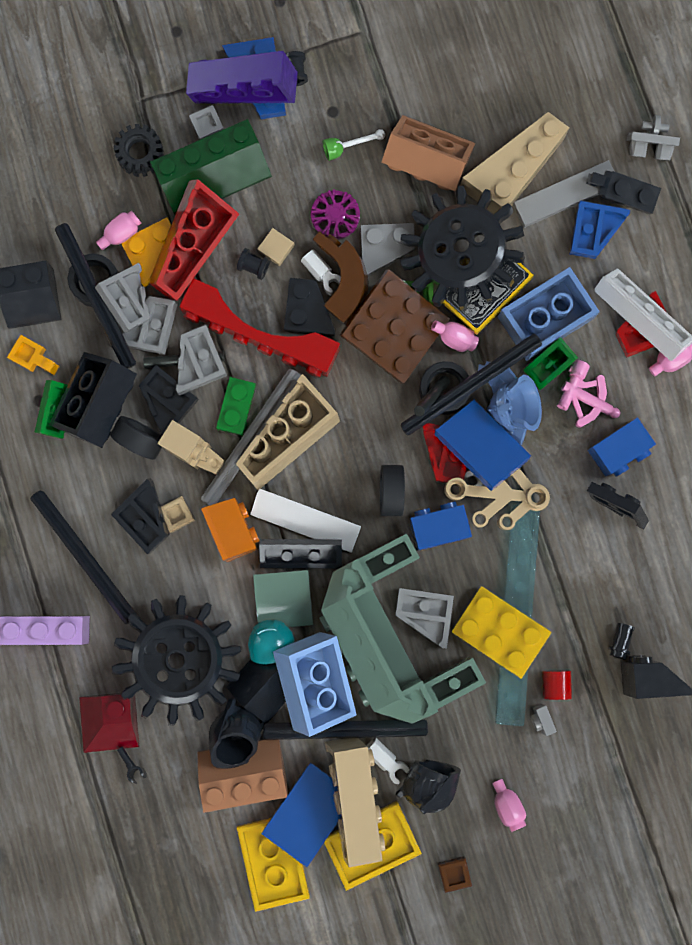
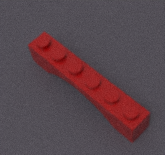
[179,278,340,378]

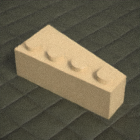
[460,112,570,214]
[236,374,340,490]
[325,738,385,867]

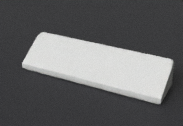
[595,269,692,361]
[250,489,361,553]

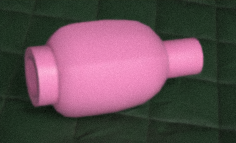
[96,210,142,250]
[431,320,479,352]
[649,344,692,377]
[492,779,526,832]

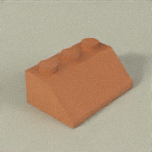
[381,115,475,191]
[197,739,289,813]

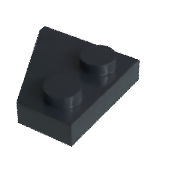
[284,278,335,337]
[139,365,199,436]
[111,478,169,554]
[587,482,649,530]

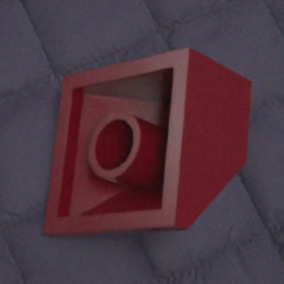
[79,693,140,753]

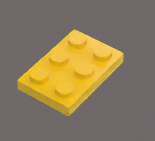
[452,586,552,679]

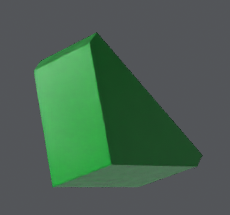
[523,337,578,390]

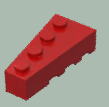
[149,179,239,301]

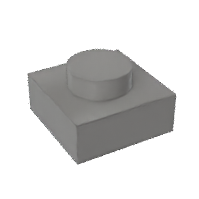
[189,105,224,140]
[530,703,557,736]

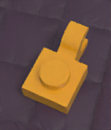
[7,335,60,375]

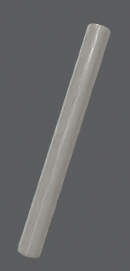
[201,369,301,506]

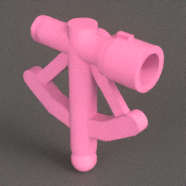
[557,360,620,428]

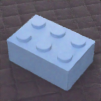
[273,632,357,737]

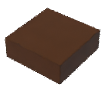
[438,856,472,893]

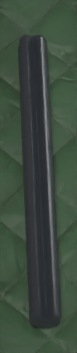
[55,223,136,369]
[400,333,542,436]
[30,490,137,625]
[263,719,428,740]

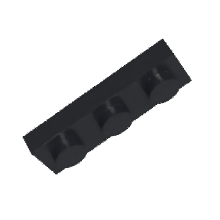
[259,539,342,569]

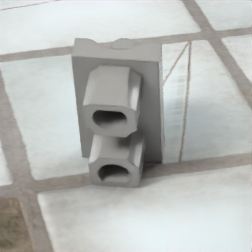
[626,115,680,161]

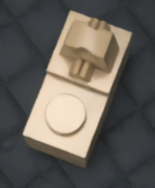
[158,420,225,475]

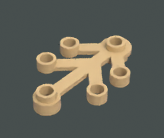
[444,468,550,530]

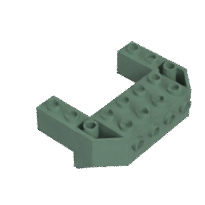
[320,534,486,723]

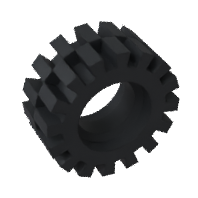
[114,124,164,177]

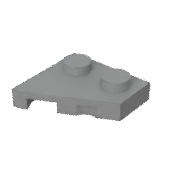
[361,223,415,276]
[95,263,150,333]
[123,296,178,355]
[176,325,227,395]
[395,588,454,649]

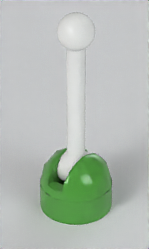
[322,129,385,161]

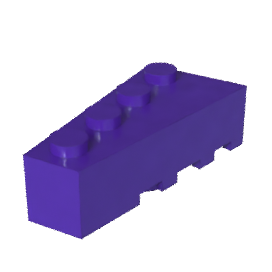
[186,51,298,104]

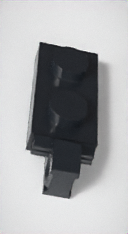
[586,170,661,214]

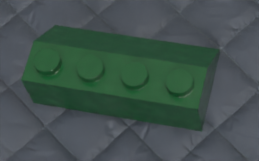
[151,119,272,215]

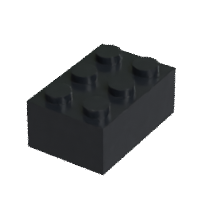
[49,352,137,448]

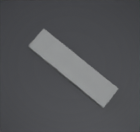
[513,160,615,228]

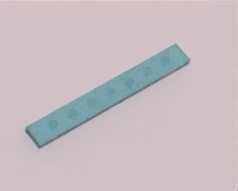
[495,505,540,726]

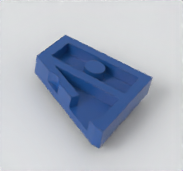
[569,201,630,259]

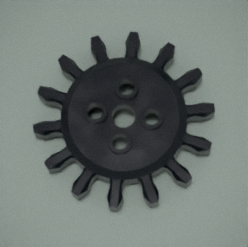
[401,186,525,311]
[112,595,241,726]

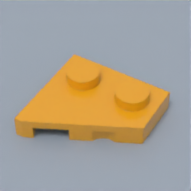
[121,218,171,287]

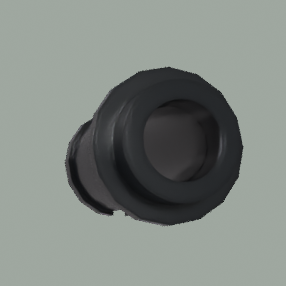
[608,623,635,660]

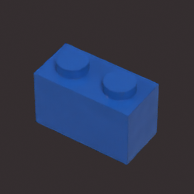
[587,417,656,477]
[409,502,472,551]

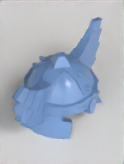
[478,361,542,445]

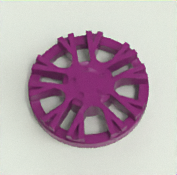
[311,189,360,240]

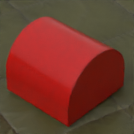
[542,670,572,700]

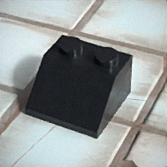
[0,260,62,329]
[621,655,692,699]

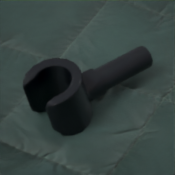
[117,746,147,784]

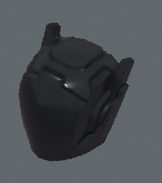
[209,698,265,769]
[396,760,461,814]

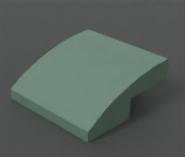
[253,570,313,627]

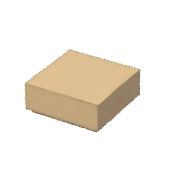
[258,228,295,266]
[161,496,195,533]

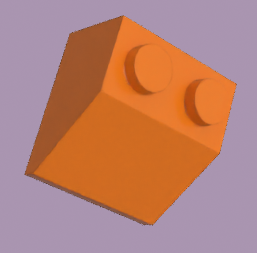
[201,498,260,562]

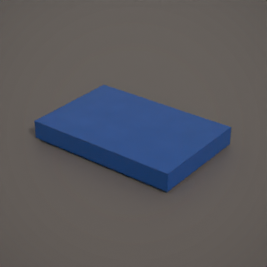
[434,400,531,491]
[261,763,342,867]

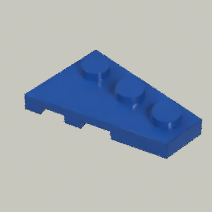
[222,37,286,119]

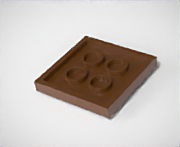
[340,270,450,384]

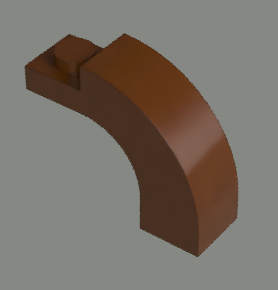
[313,231,369,325]

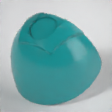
[248,619,295,664]

